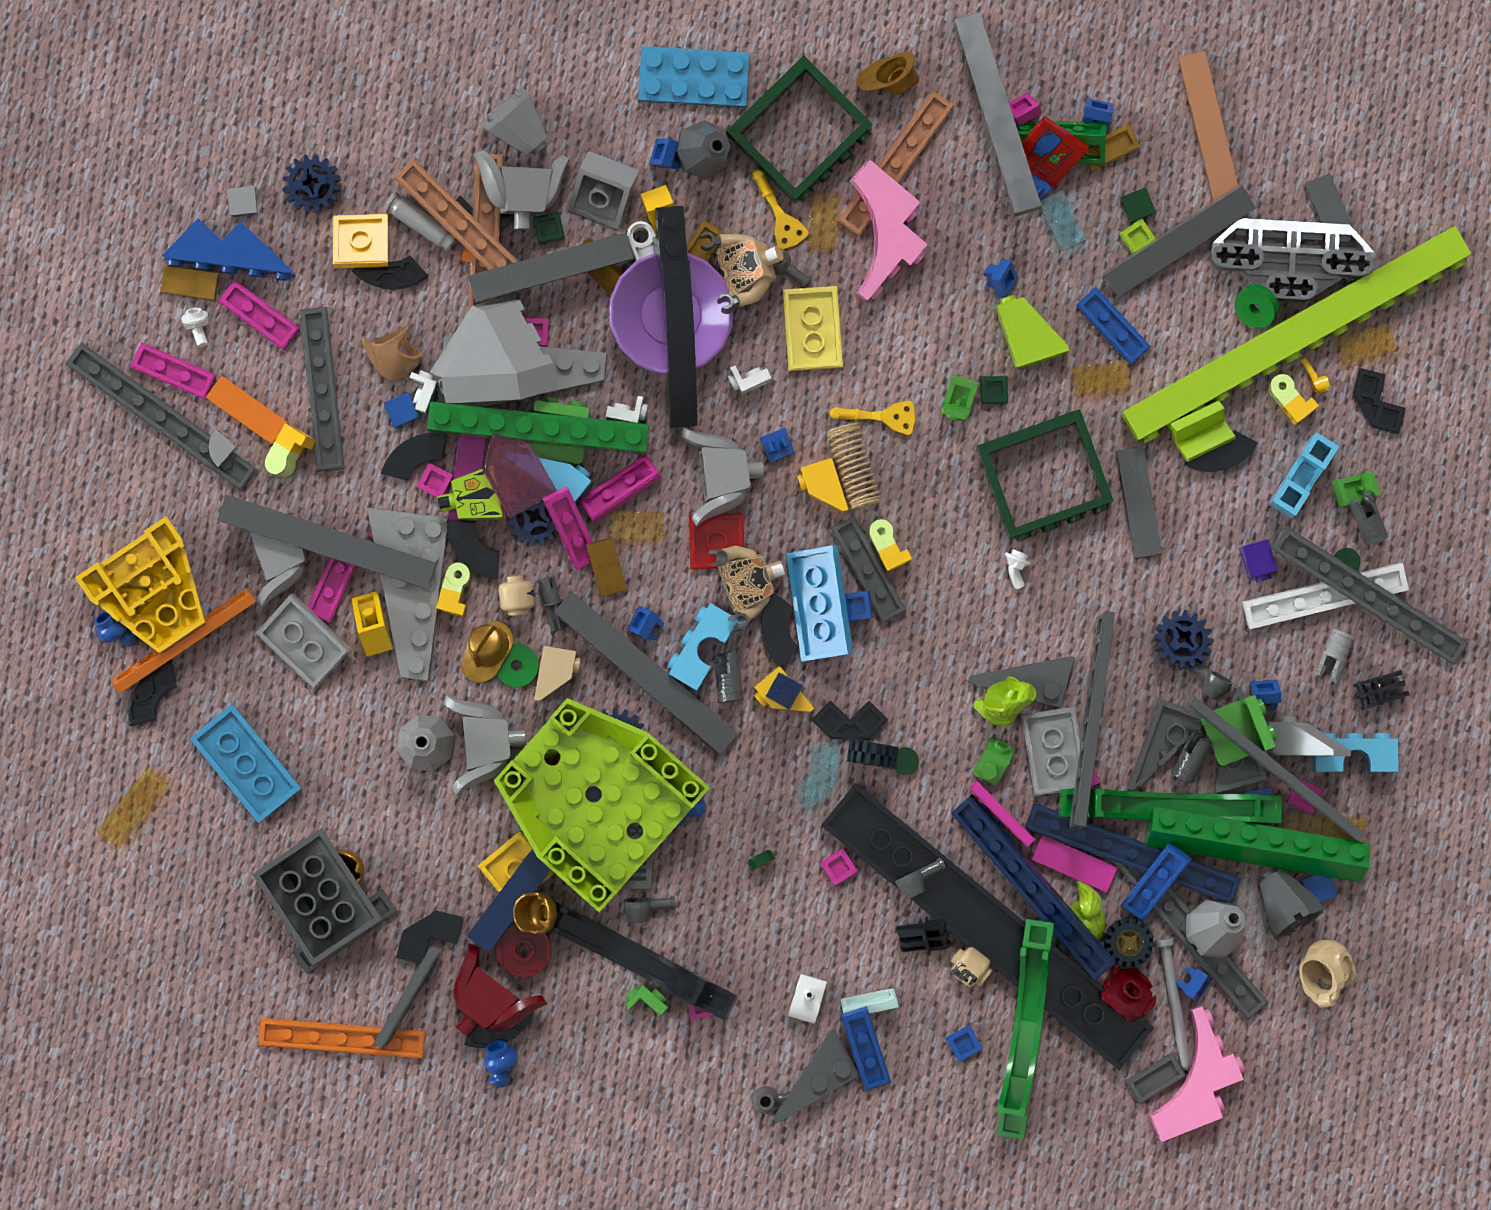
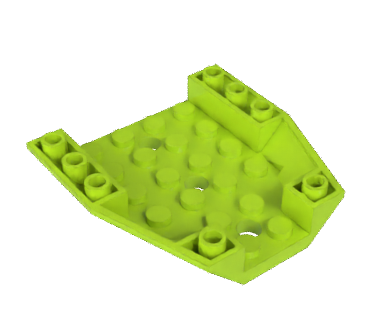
[494,698,710,912]

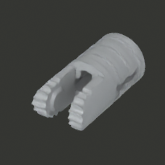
[1315,629,1355,683]

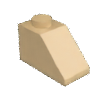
[534,646,581,702]

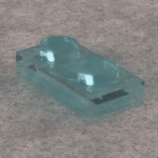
[1040,191,1086,252]

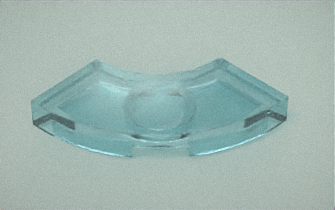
[795,739,840,810]

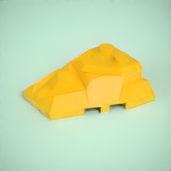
[75,516,206,653]

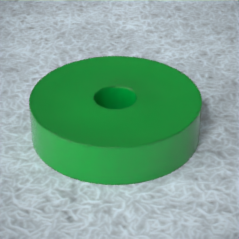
[1234,284,1279,328]
[497,643,539,687]

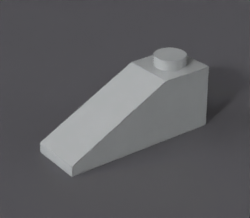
[1268,717,1351,757]

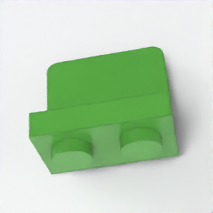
[529,397,591,465]
[1201,695,1277,765]

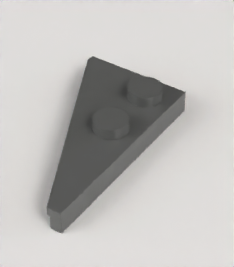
[968,656,1074,708]
[1214,687,1267,793]
[1127,699,1203,791]
[773,1029,860,1123]

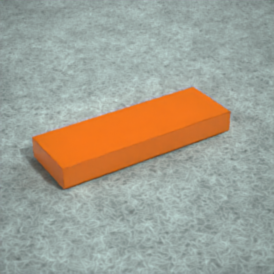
[206,375,289,445]

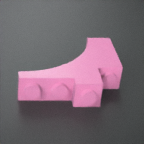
[850,160,928,301]
[1149,1005,1245,1142]

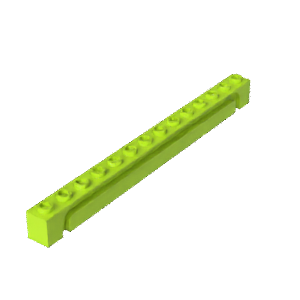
[1121,226,1471,443]

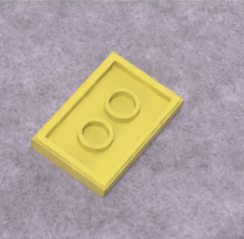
[783,286,843,371]

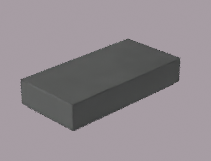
[1125,1052,1186,1105]

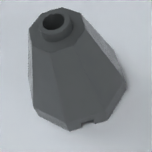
[675,120,734,180]
[1259,868,1324,939]

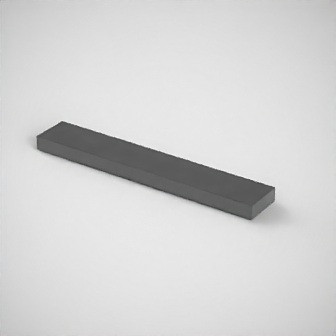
[1103,184,1256,297]
[468,232,634,303]
[300,307,345,472]

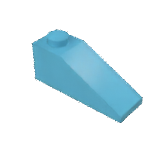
[507,452,592,504]

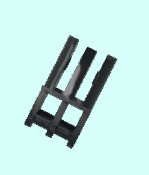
[1353,669,1410,710]
[896,917,951,955]

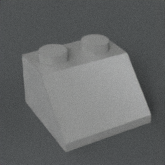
[567,151,640,230]

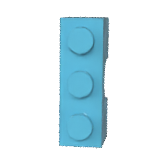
[1268,432,1339,518]
[667,603,738,691]
[1312,733,1398,772]

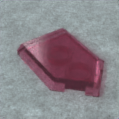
[482,433,557,518]

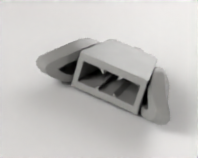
[473,150,570,230]
[681,427,764,527]
[234,526,307,609]
[444,694,526,796]

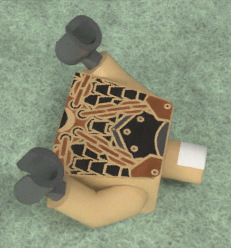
[700,232,783,314]
[709,545,785,631]

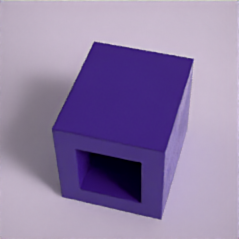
[1239,539,1278,583]

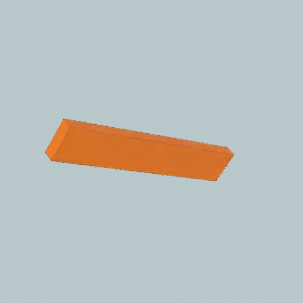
[113,588,256,694]
[258,1018,426,1059]

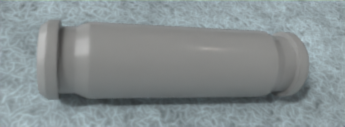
[384,192,458,252]

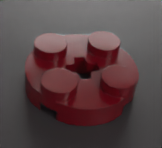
[496,924,552,978]
[1101,967,1156,1022]

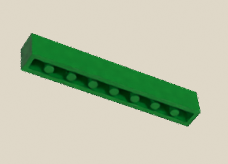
[427,402,649,455]
[1145,807,1370,883]

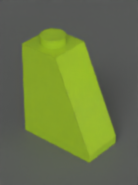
[996,295,1070,370]

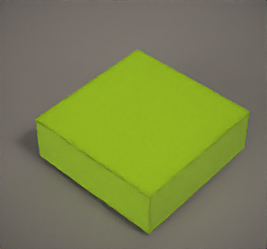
[1119,218,1156,254]

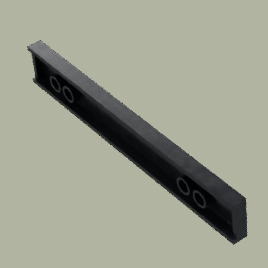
[821,783,1154,1071]

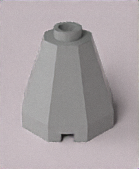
[479,86,547,155]
[397,714,455,772]
[1186,900,1245,958]

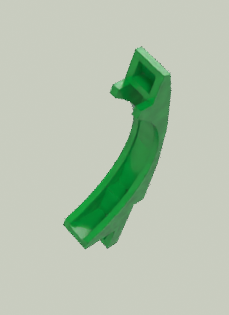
[1059,789,1282,823]
[997,919,1054,1140]

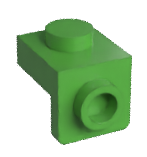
[941,374,979,421]
[1332,471,1380,508]
[972,737,1015,786]
[625,985,668,1016]

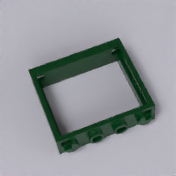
[726,55,873,204]
[976,409,1114,542]

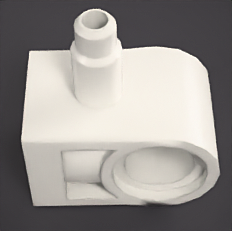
[617,221,656,265]
[788,973,827,1024]

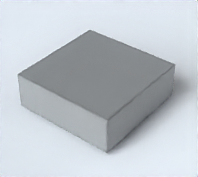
[227,186,258,217]

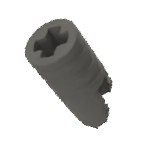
[1349,491,1388,545]
[715,651,744,703]
[1171,729,1212,783]

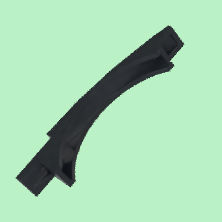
[652,206,697,428]
[550,901,738,1021]

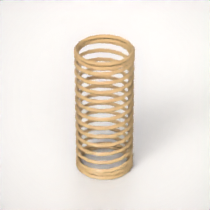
[826,422,882,510]

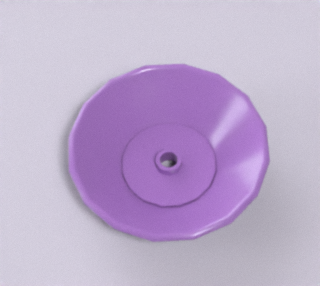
[610,253,733,374]

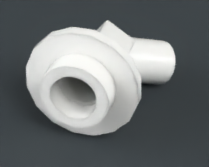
[181,308,209,348]
[1005,549,1031,589]

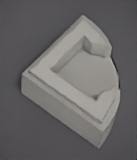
[209,429,237,468]

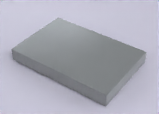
[255,593,352,690]
[1021,706,1081,796]

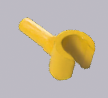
[1300,358,1330,393]

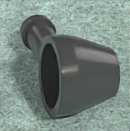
[773,248,812,288]
[1183,662,1233,700]
[895,858,946,899]
[623,896,676,924]
[752,1086,789,1114]

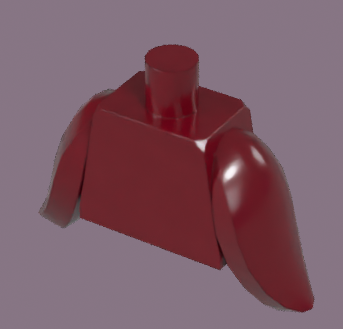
[453,943,548,1038]

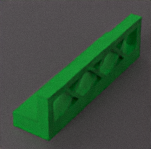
[996,121,1106,164]

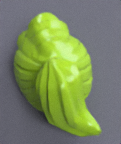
[974,676,1036,727]
[1070,881,1106,940]

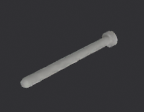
[1155,937,1191,1070]

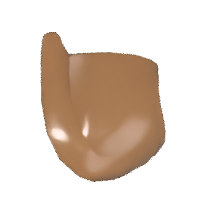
[361,326,423,381]

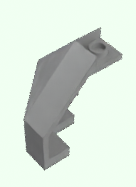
[430,296,557,404]

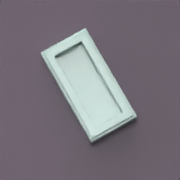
[840,988,898,1014]

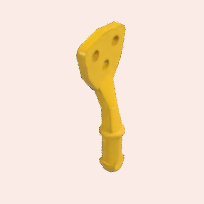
[752,169,809,249]
[830,401,915,436]

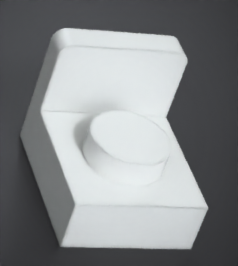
[728,366,772,395]
[410,370,439,415]
[606,396,648,423]

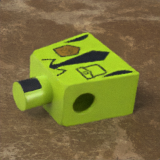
[438,466,504,521]

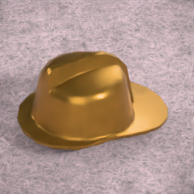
[857,51,919,95]
[461,621,513,683]

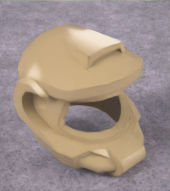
[1299,940,1357,1008]

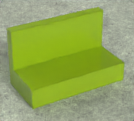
[1171,401,1235,462]

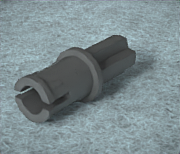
[537,576,567,631]

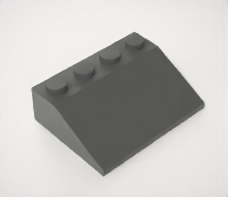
[252,828,382,968]

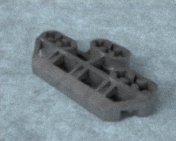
[1211,218,1375,302]

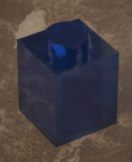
[765,672,803,710]

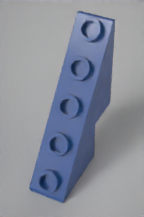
[162,218,295,281]

